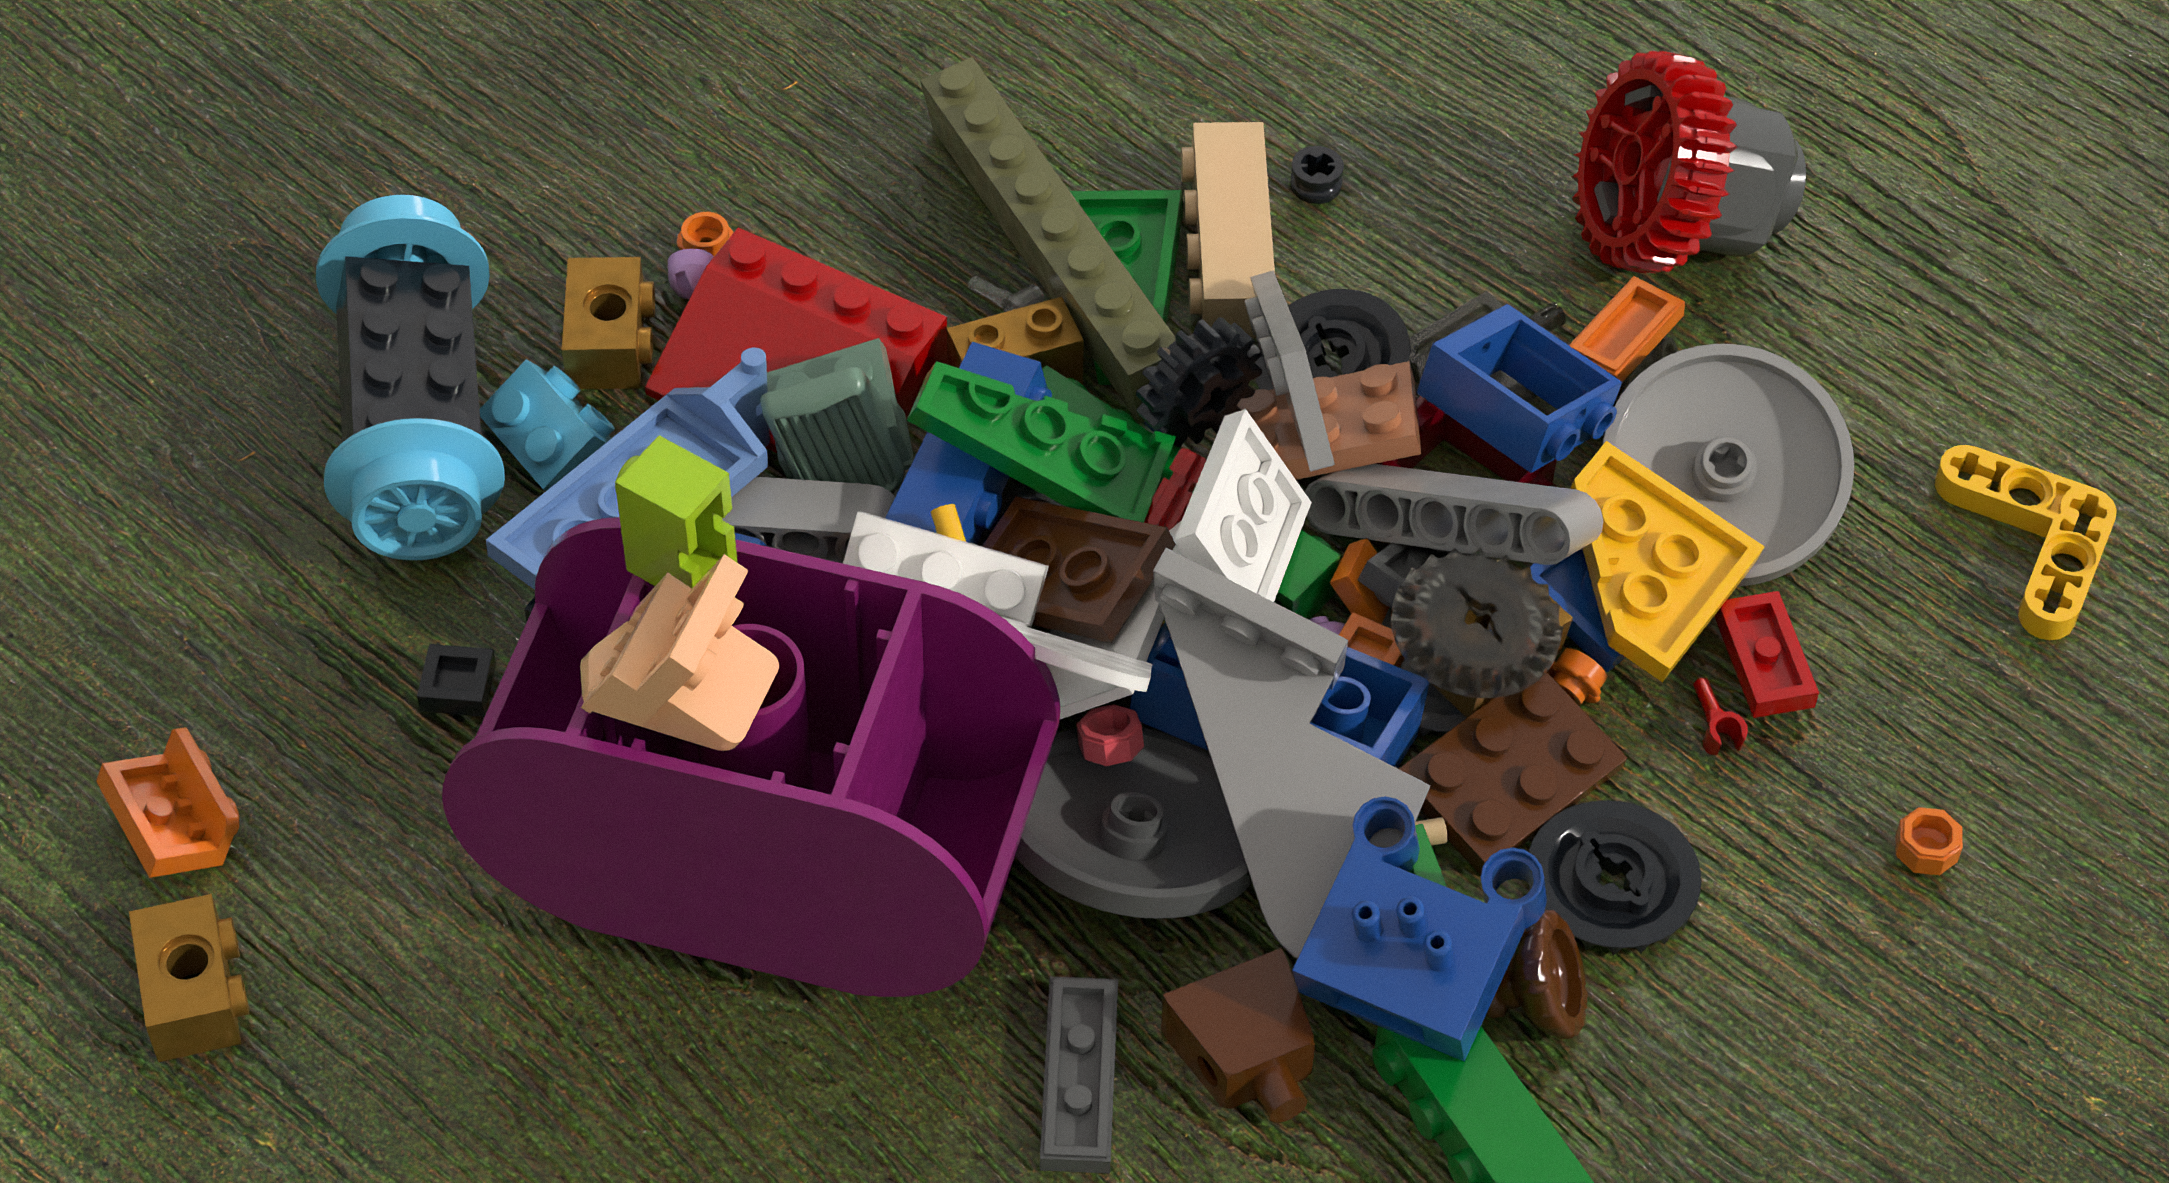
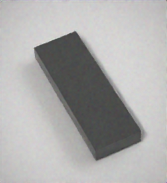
[1040,976,1118,1174]

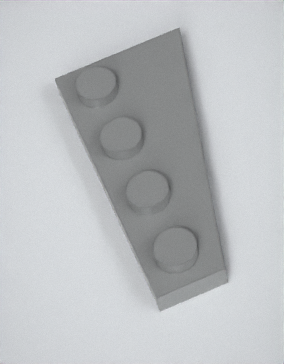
[1244,270,1335,472]

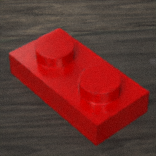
[1714,591,1819,718]

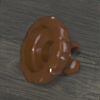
[1486,909,1588,1039]

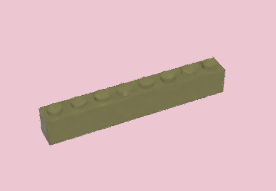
[920,57,1176,424]

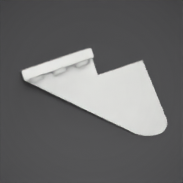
[1046,409,1312,719]
[843,511,1152,692]

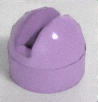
[668,249,714,300]

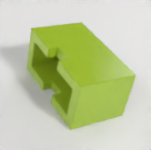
[615,435,737,588]

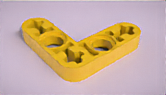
[1934,445,2117,641]

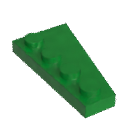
[1070,190,1184,385]
[907,361,1176,523]

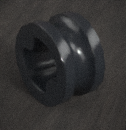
[1290,146,1344,204]

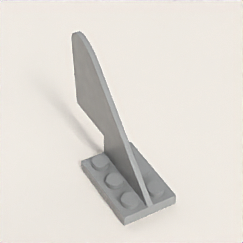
[1153,548,1431,960]

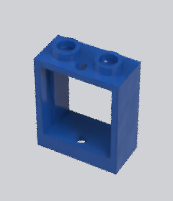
[1417,304,1622,473]

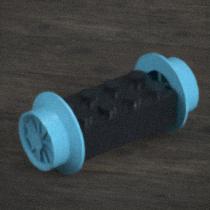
[316,195,505,560]

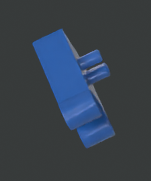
[1292,796,1547,1062]

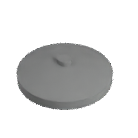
[1601,344,1854,587]

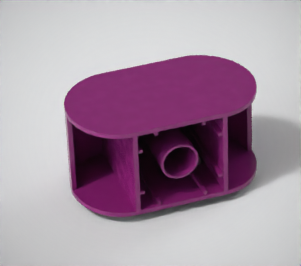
[442,517,1061,997]

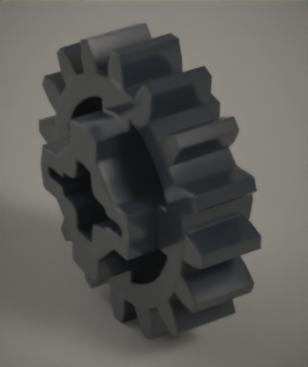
[1136,317,1262,447]

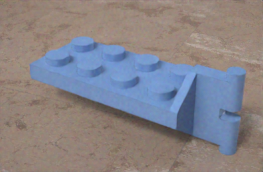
[486,347,770,590]

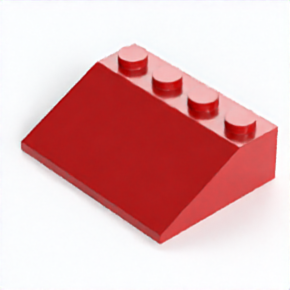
[645,227,948,453]

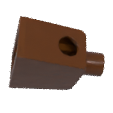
[1161,948,1315,1123]

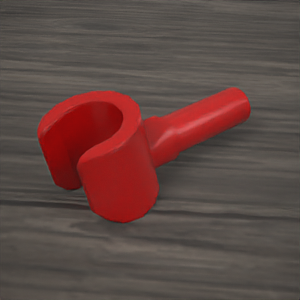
[1693,678,1748,755]

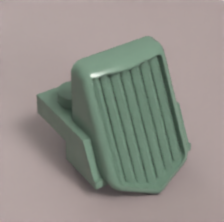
[760,338,914,493]

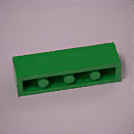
[1372,1026,1594,1183]

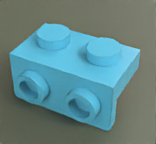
[479,359,615,491]

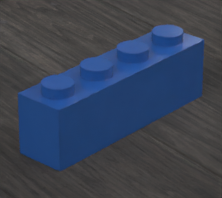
[885,342,1052,545]

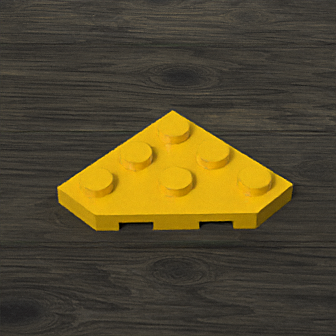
[1570,441,1765,682]

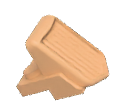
[580,554,779,751]

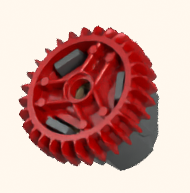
[1571,51,1806,274]

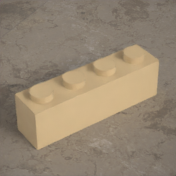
[1181,122,1275,338]

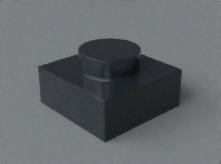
[417,644,496,717]

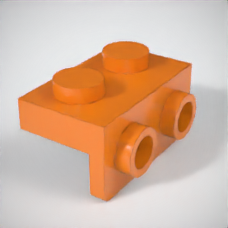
[96,727,239,878]

